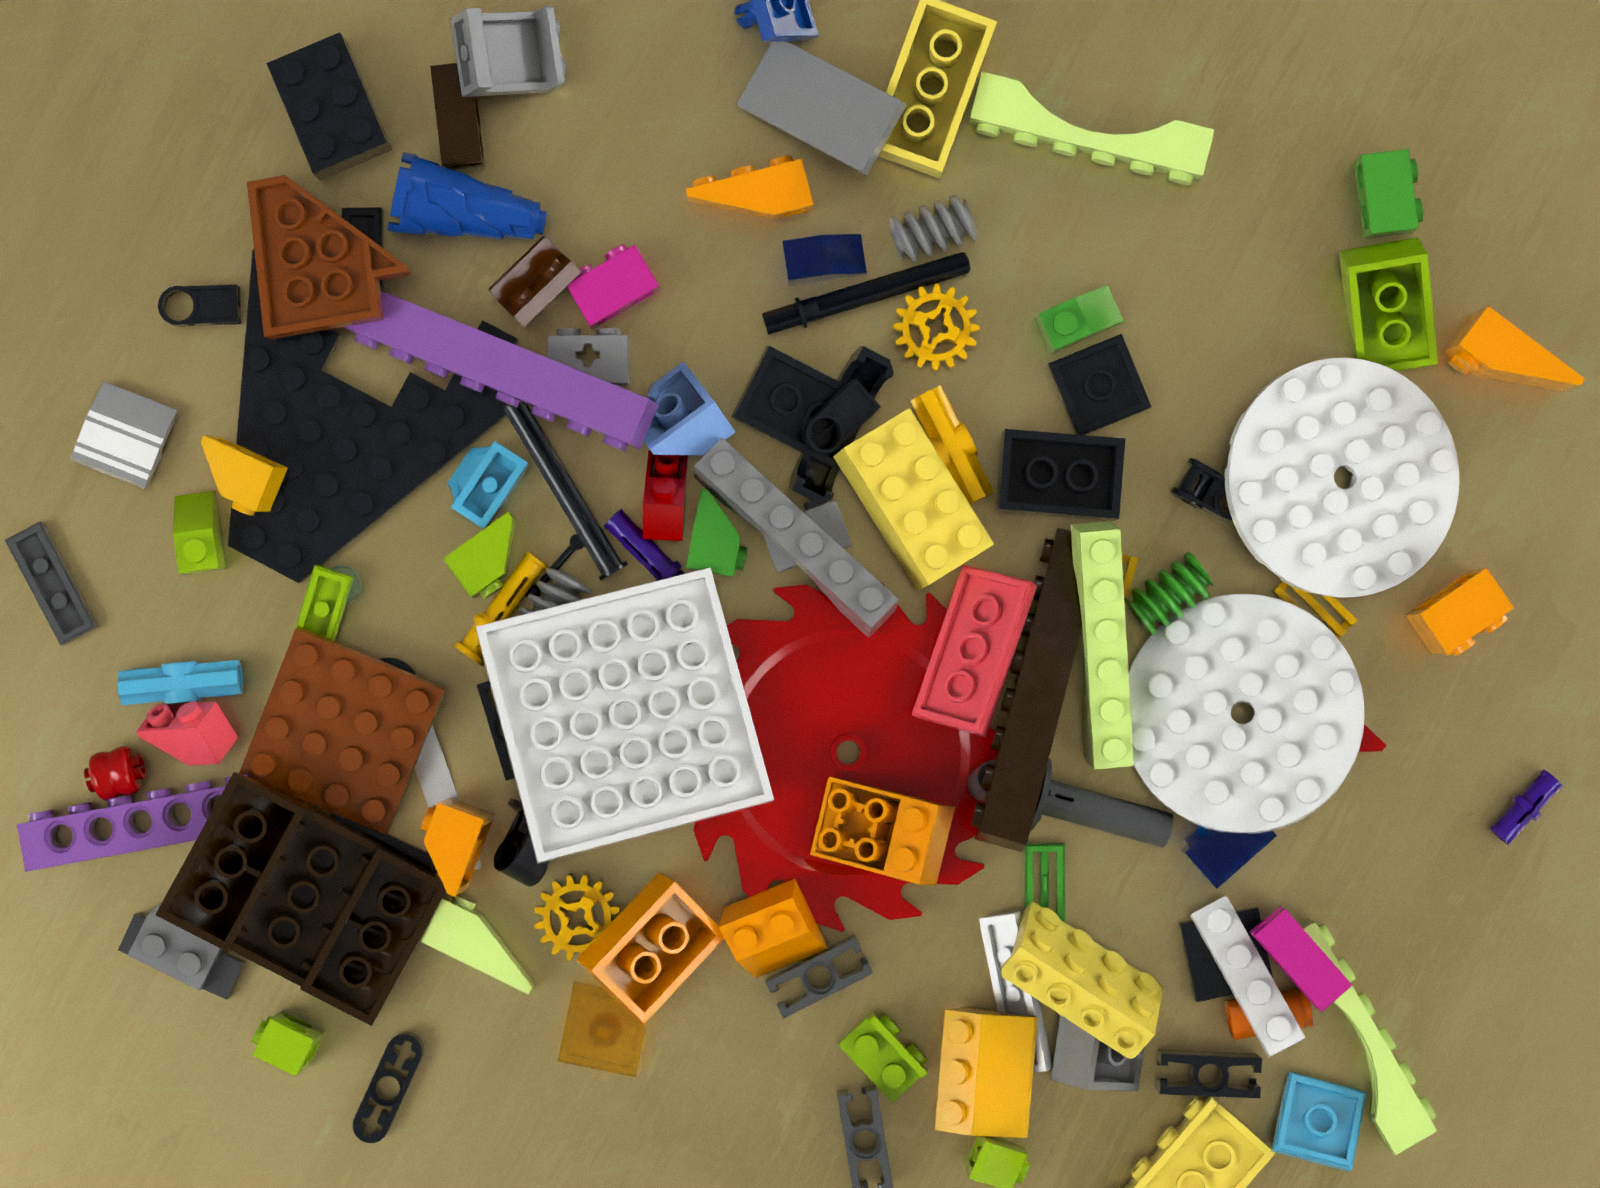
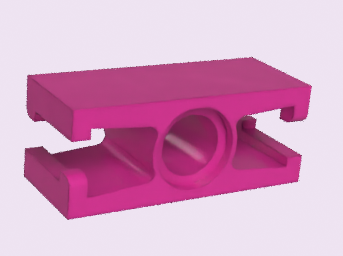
[1250,906,1352,1012]

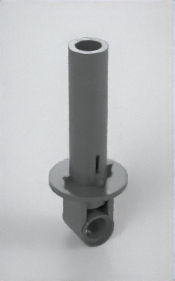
[967,758,1173,848]

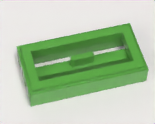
[1024,843,1065,922]

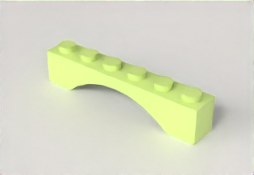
[968,72,1215,185]
[1071,521,1134,770]
[1288,919,1437,1155]

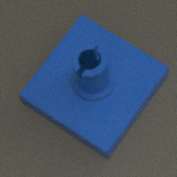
[734,0,819,42]

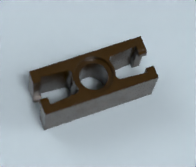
[430,63,485,170]

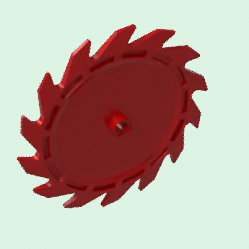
[693,582,997,932]

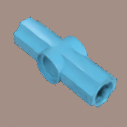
[117,660,244,705]

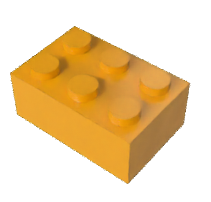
[576,873,724,1024]

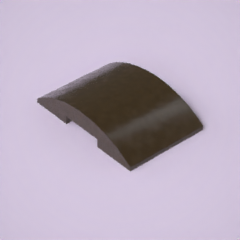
[155,771,446,1026]

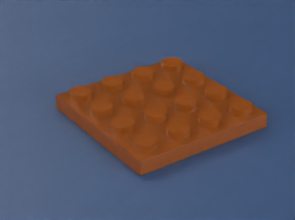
[239,627,446,835]

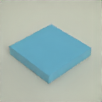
[1271,1072,1367,1172]

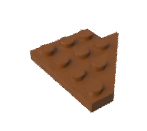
[247,175,412,340]

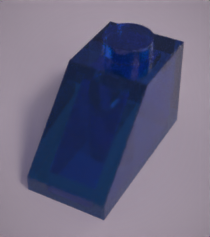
[782,234,867,286]
[1180,826,1277,889]

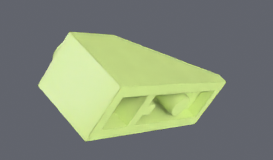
[421,894,535,995]

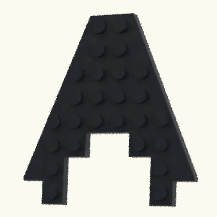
[228,249,519,583]

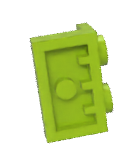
[838,1011,928,1103]

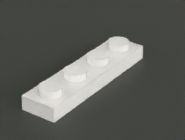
[1190,895,1306,1058]
[979,911,1053,1073]

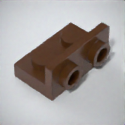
[489,236,581,327]

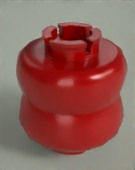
[84,746,147,801]

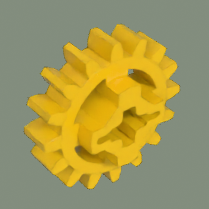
[893,284,980,372]
[534,874,621,961]

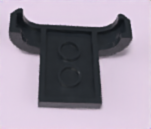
[731,346,894,503]

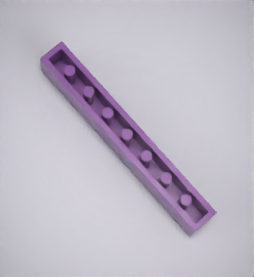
[344,290,658,452]

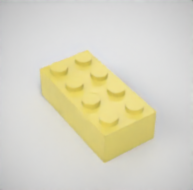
[878,0,997,179]
[833,408,994,592]

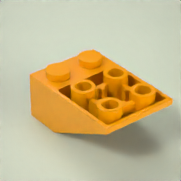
[810,777,955,886]

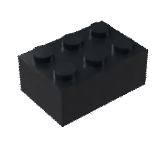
[266,32,393,180]
[996,429,1126,521]

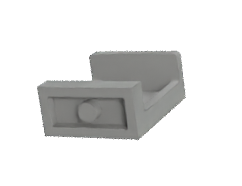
[450,6,566,97]

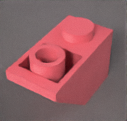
[136,701,238,766]

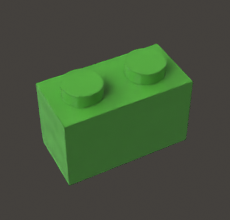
[1354,149,1423,239]

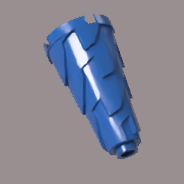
[387,152,547,240]

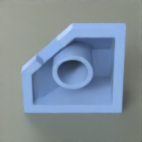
[644,361,736,456]

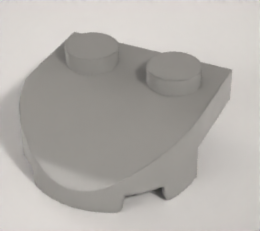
[128,902,223,991]

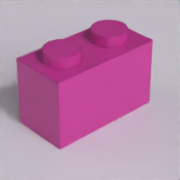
[567,244,660,330]

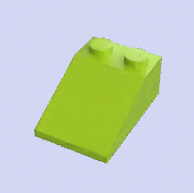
[1339,237,1438,371]

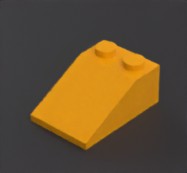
[1443,306,1585,392]

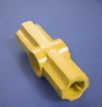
[910,385,994,505]

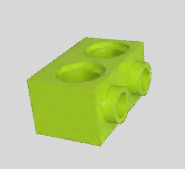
[251,1010,325,1077]

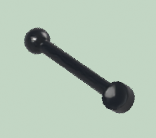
[526,534,584,599]

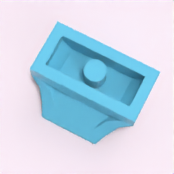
[448,441,529,529]

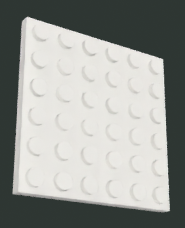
[476,567,774,864]

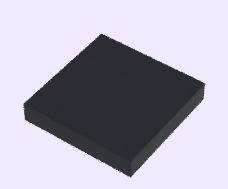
[1047,334,1152,435]
[1179,907,1273,1002]

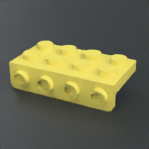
[1001,901,1164,1059]
[1117,1096,1276,1188]

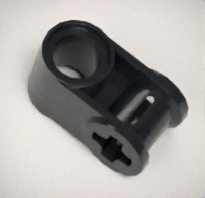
[1170,458,1233,522]

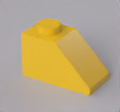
[201,435,288,516]

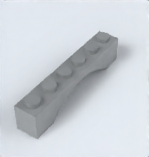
[694,438,899,638]

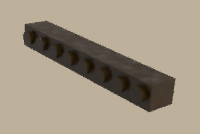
[971,528,1082,852]

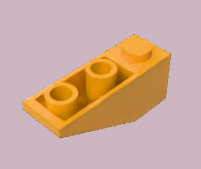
[686,155,814,220]

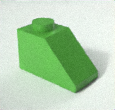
[1035,285,1124,355]
[686,489,747,578]

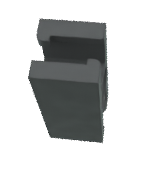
[765,934,873,1019]
[837,1085,893,1188]

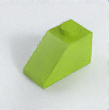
[173,491,227,575]
[443,512,516,600]
[965,1136,1030,1188]

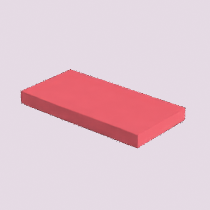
[912,565,1038,737]

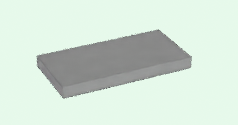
[736,41,907,176]

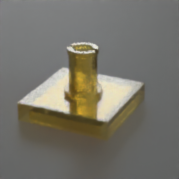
[558,982,648,1077]

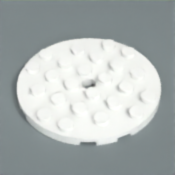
[1225,358,1460,598]
[1129,594,1365,834]

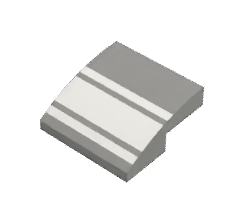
[71,381,178,490]

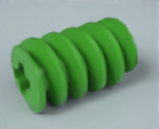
[1124,552,1214,636]

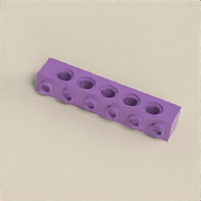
[17,773,258,872]

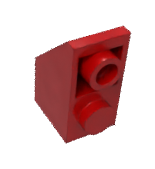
[643,450,688,541]

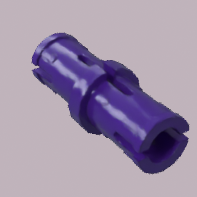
[1490,770,1563,846]

